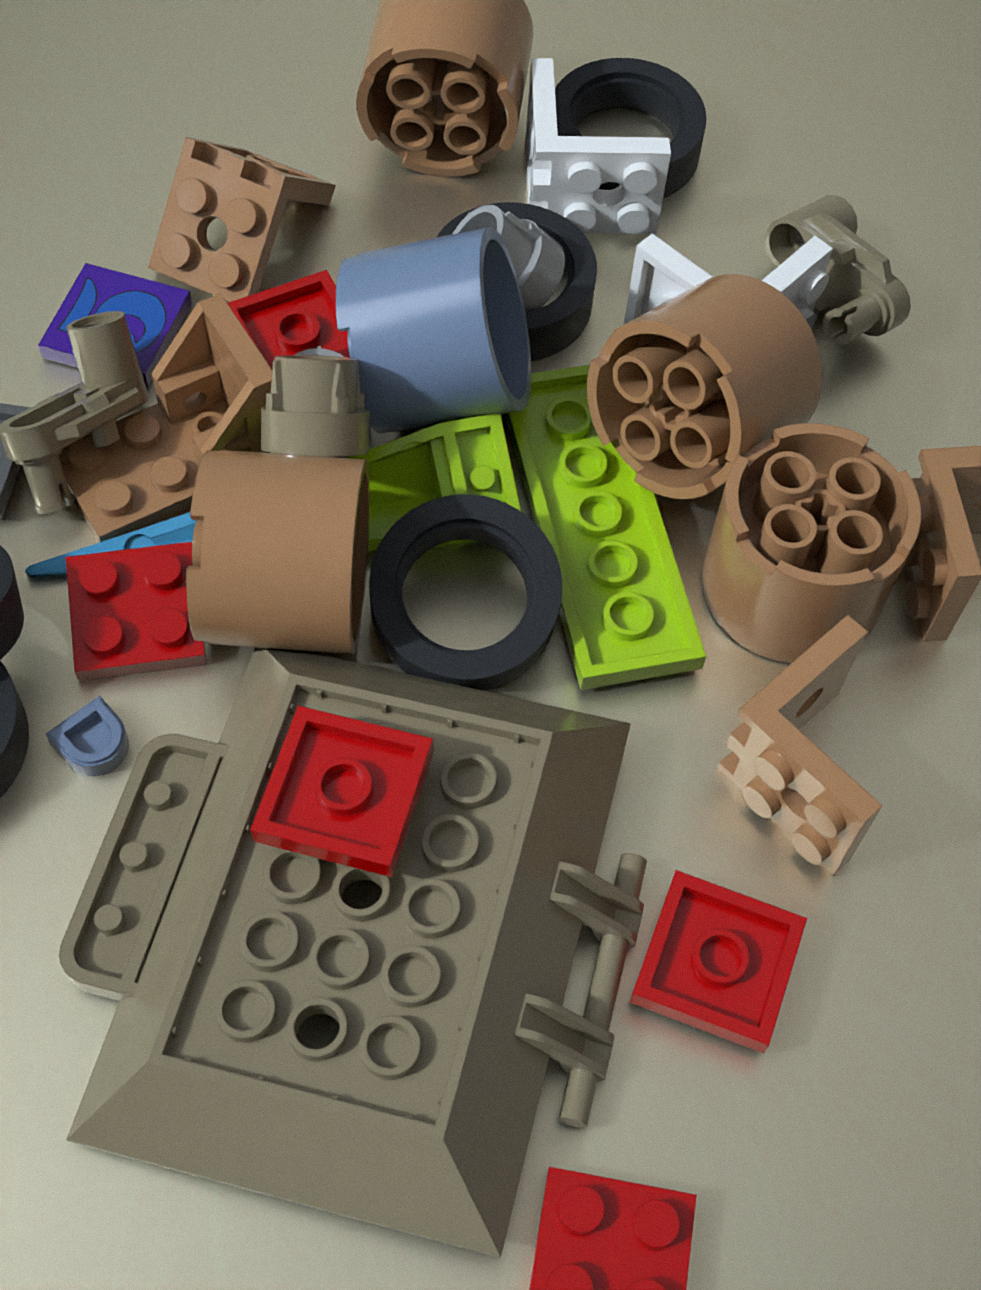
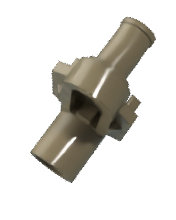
[765,195,911,346]
[0,311,149,514]

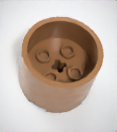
[356,0,534,177]
[587,274,823,499]
[701,423,921,663]
[186,450,370,654]

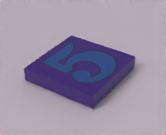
[38,263,192,387]

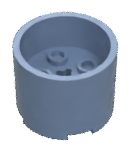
[336,227,531,433]

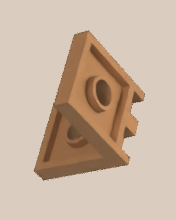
[148,137,336,302]
[903,446,981,642]
[717,615,883,876]

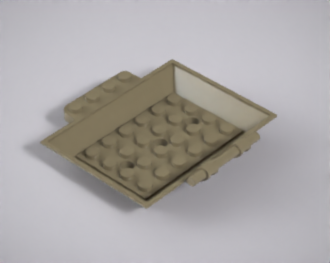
[59,647,647,1258]

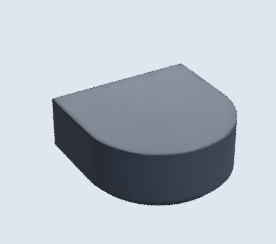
[46,696,129,776]

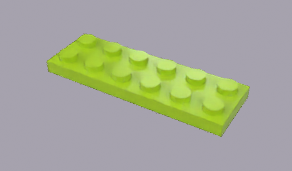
[504,365,706,690]

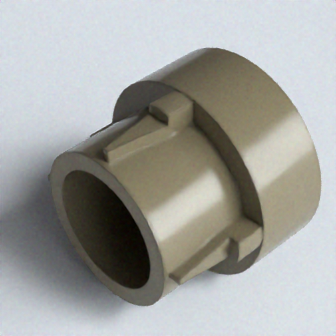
[261,355,370,457]

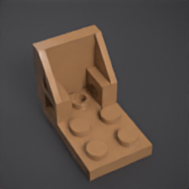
[58,293,272,543]

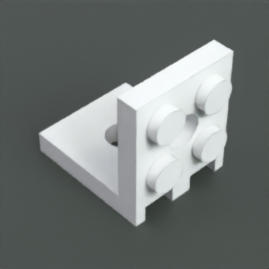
[525,58,671,234]
[624,234,833,329]

